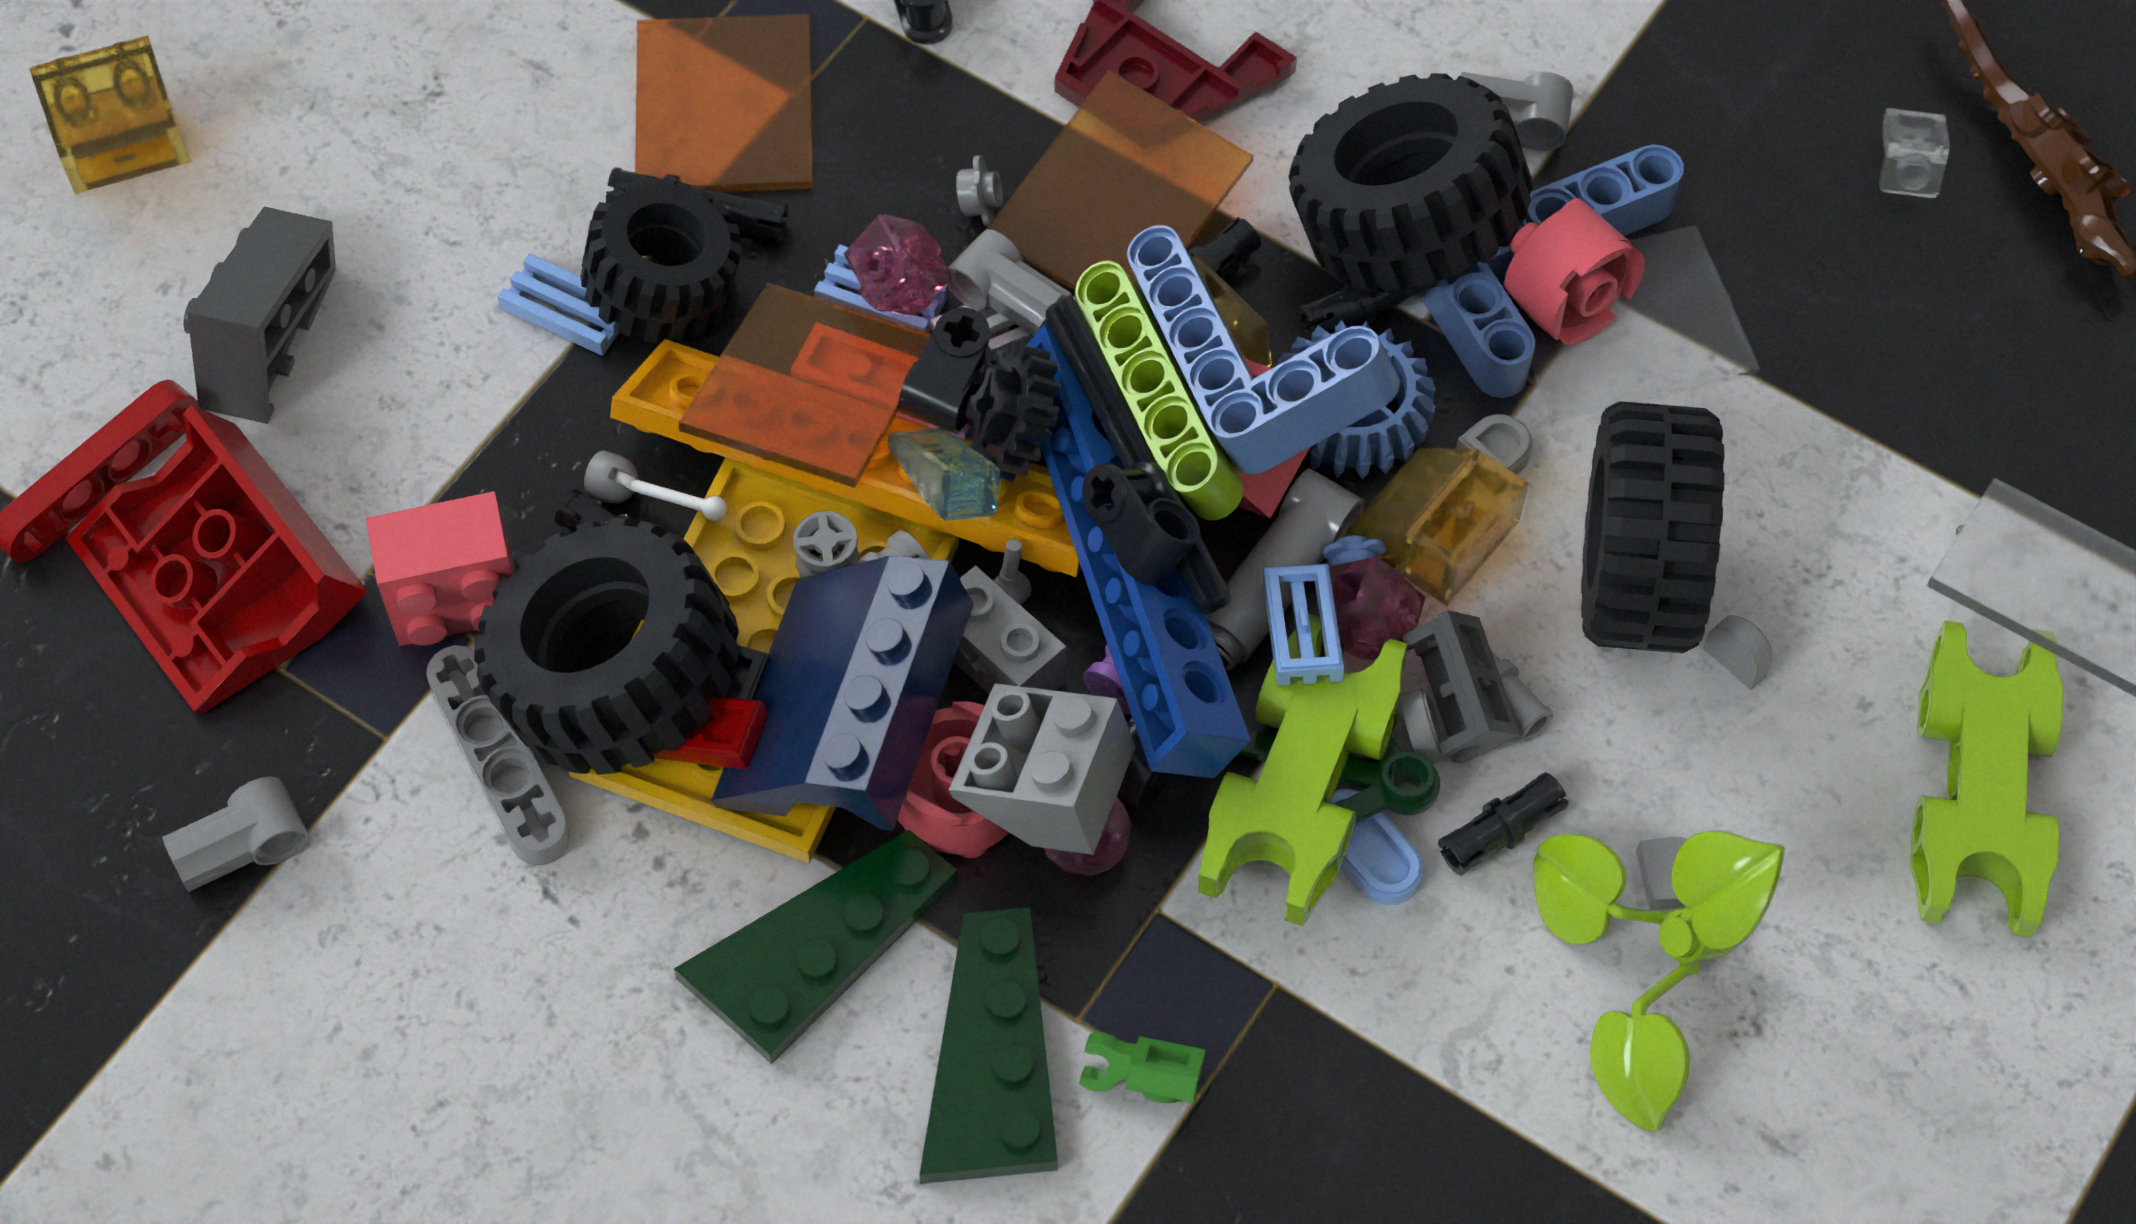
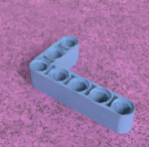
[1420,145,1684,398]
[1127,225,1400,474]

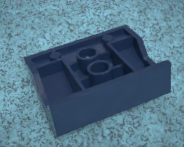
[711,555,974,831]

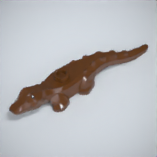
[1941,0,2136,280]

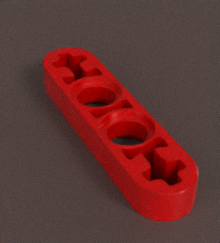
[0,379,199,563]

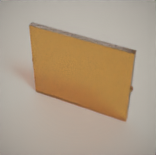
[635,14,813,192]
[986,70,1254,291]
[679,283,931,488]

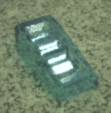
[888,428,1000,521]

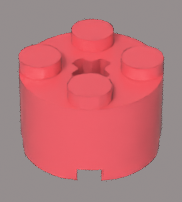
[1502,198,1645,345]
[897,701,1009,858]

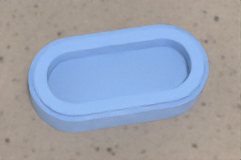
[1331,788,1423,905]

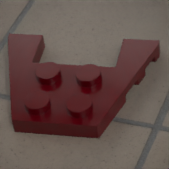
[1054,0,1297,151]

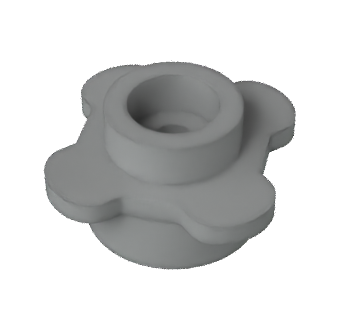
[956,155,1003,226]

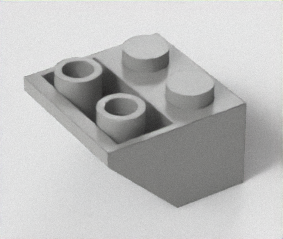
[949,683,1136,855]

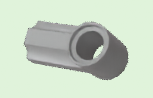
[1461,72,1574,151]
[944,229,1072,336]
[162,776,309,892]

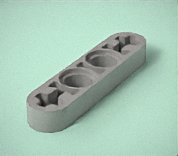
[426,645,570,865]

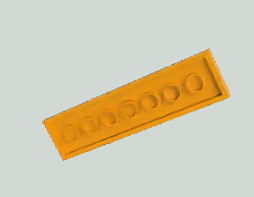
[610,339,1081,577]

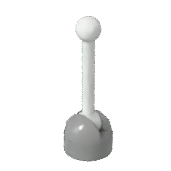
[584,450,727,521]

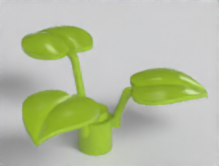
[1533,830,1785,1131]

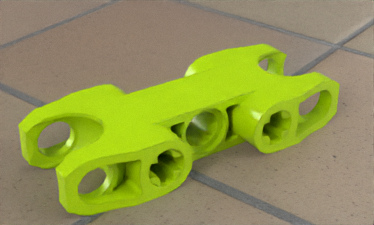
[1198,614,1408,926]
[1910,620,2063,938]

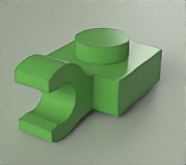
[1079,1032,1206,1103]

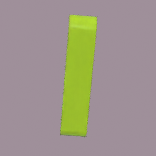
[1075,261,1244,520]

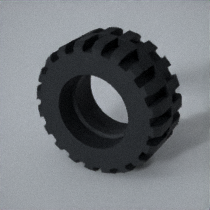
[1288,73,1533,294]
[1581,401,1725,654]
[474,518,739,775]

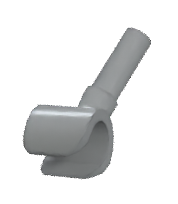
[993,539,1031,606]

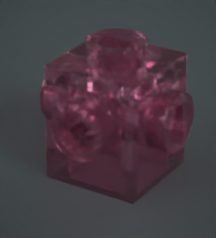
[843,213,952,317]
[1315,556,1426,660]

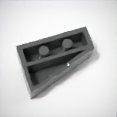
[183,206,336,424]

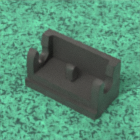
[1403,610,1521,764]

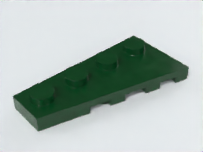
[674,829,958,1064]
[919,907,1058,1184]

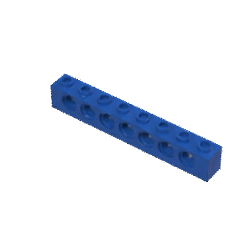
[1028,324,1251,778]

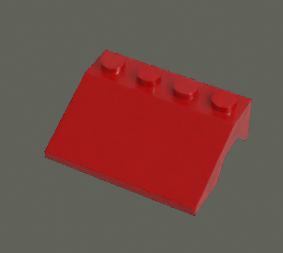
[65,404,368,714]

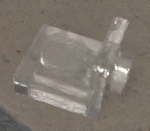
[1879,108,1950,198]

